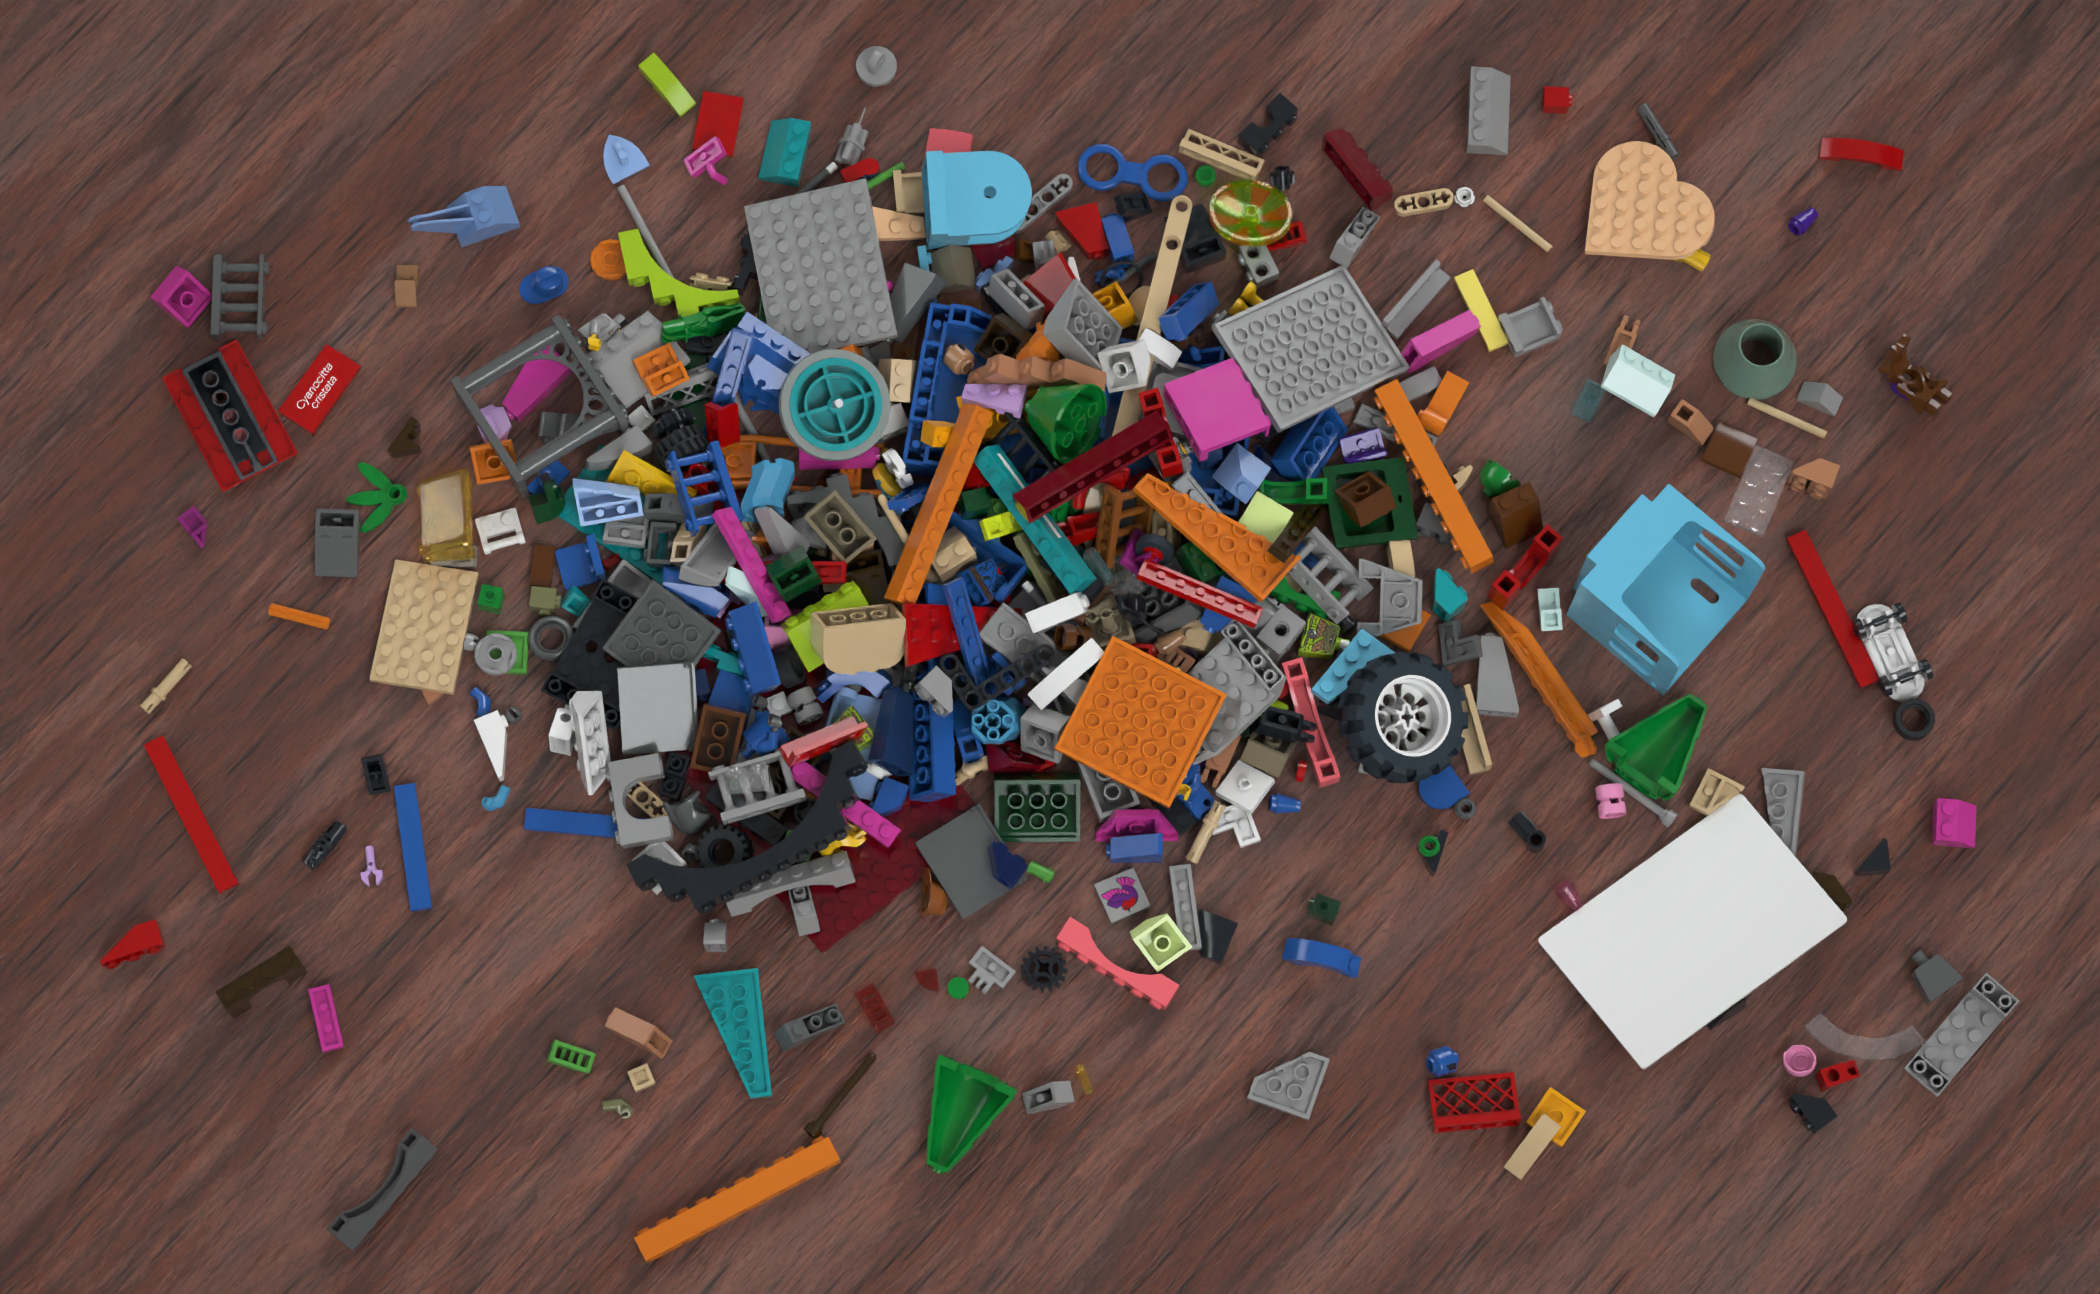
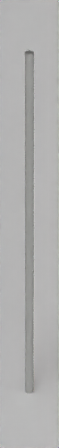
[617,185,799,520]

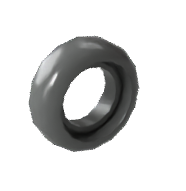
[528,616,574,662]

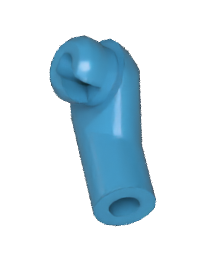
[481,785,511,811]

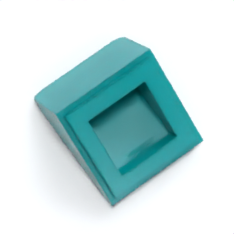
[561,585,591,618]

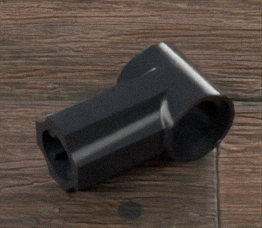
[1508,811,1546,853]

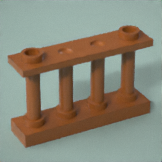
[1093,475,1153,570]

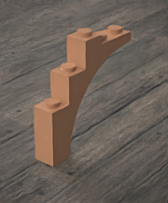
[967,354,1106,392]

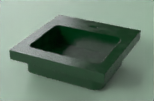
[1321,457,1418,549]

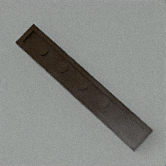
[1267,504,1327,563]

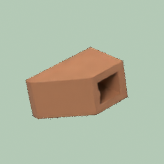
[1667,399,1714,446]

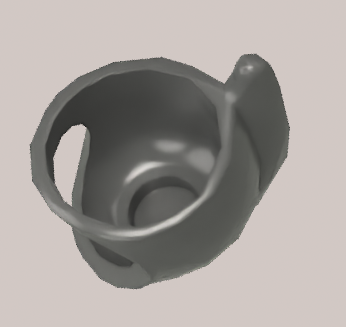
[663,790,712,835]

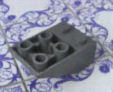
[315,508,362,578]

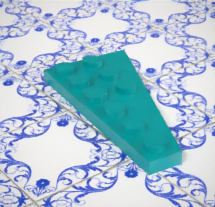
[694,968,772,1099]

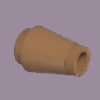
[1154,628,1187,656]

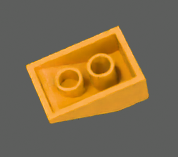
[1092,281,1139,329]

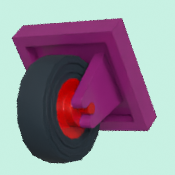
[1119,528,1174,587]

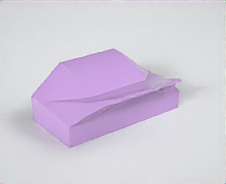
[476,405,512,444]

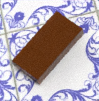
[529,544,556,588]

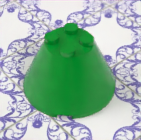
[1025,384,1107,464]

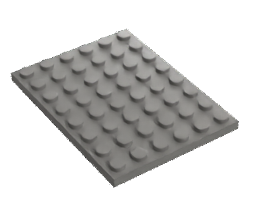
[744,178,898,354]
[1212,265,1410,433]

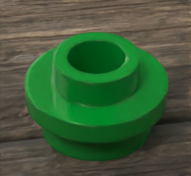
[1418,835,1440,857]

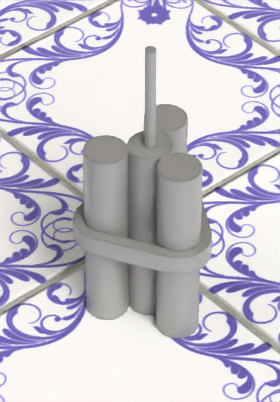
[834,108,869,166]

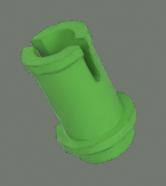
[1026,860,1055,883]

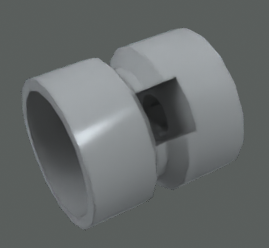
[786,686,824,726]

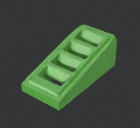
[546,1039,596,1074]

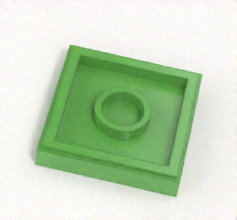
[486,630,529,675]

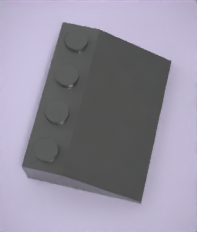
[1114,556,1203,644]

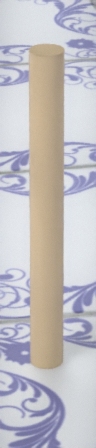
[1483,195,1553,253]
[1747,397,1827,439]

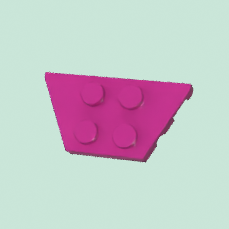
[1096,808,1178,842]

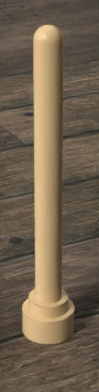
[878,494,939,584]

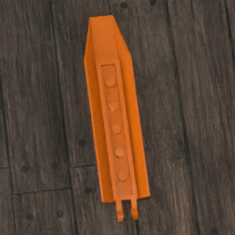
[1480,601,1599,758]

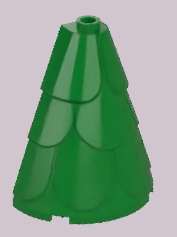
[1605,694,1707,801]
[927,1054,1018,1175]

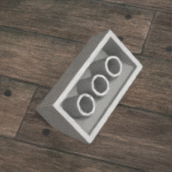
[1466,66,1511,155]

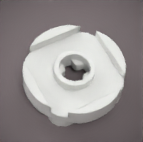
[882,448,914,490]

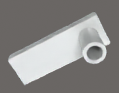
[1588,699,1622,741]

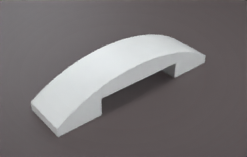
[1027,638,1104,710]

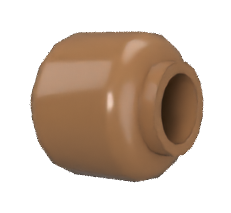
[943,344,975,375]

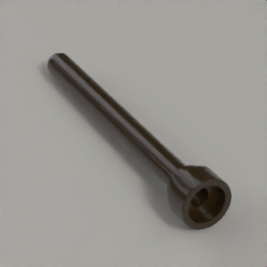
[803,1053,876,1139]

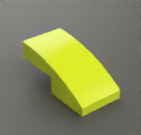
[979,511,1023,541]

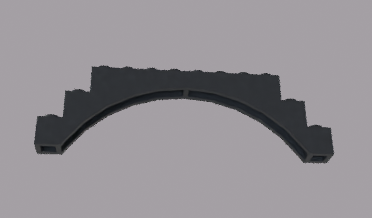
[626,740,868,914]

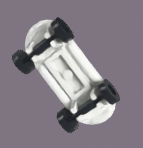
[1852,602,1933,702]

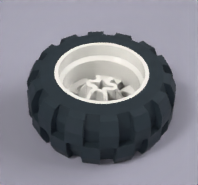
[1337,652,1469,784]

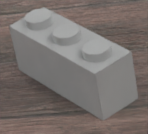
[988,268,1045,330]

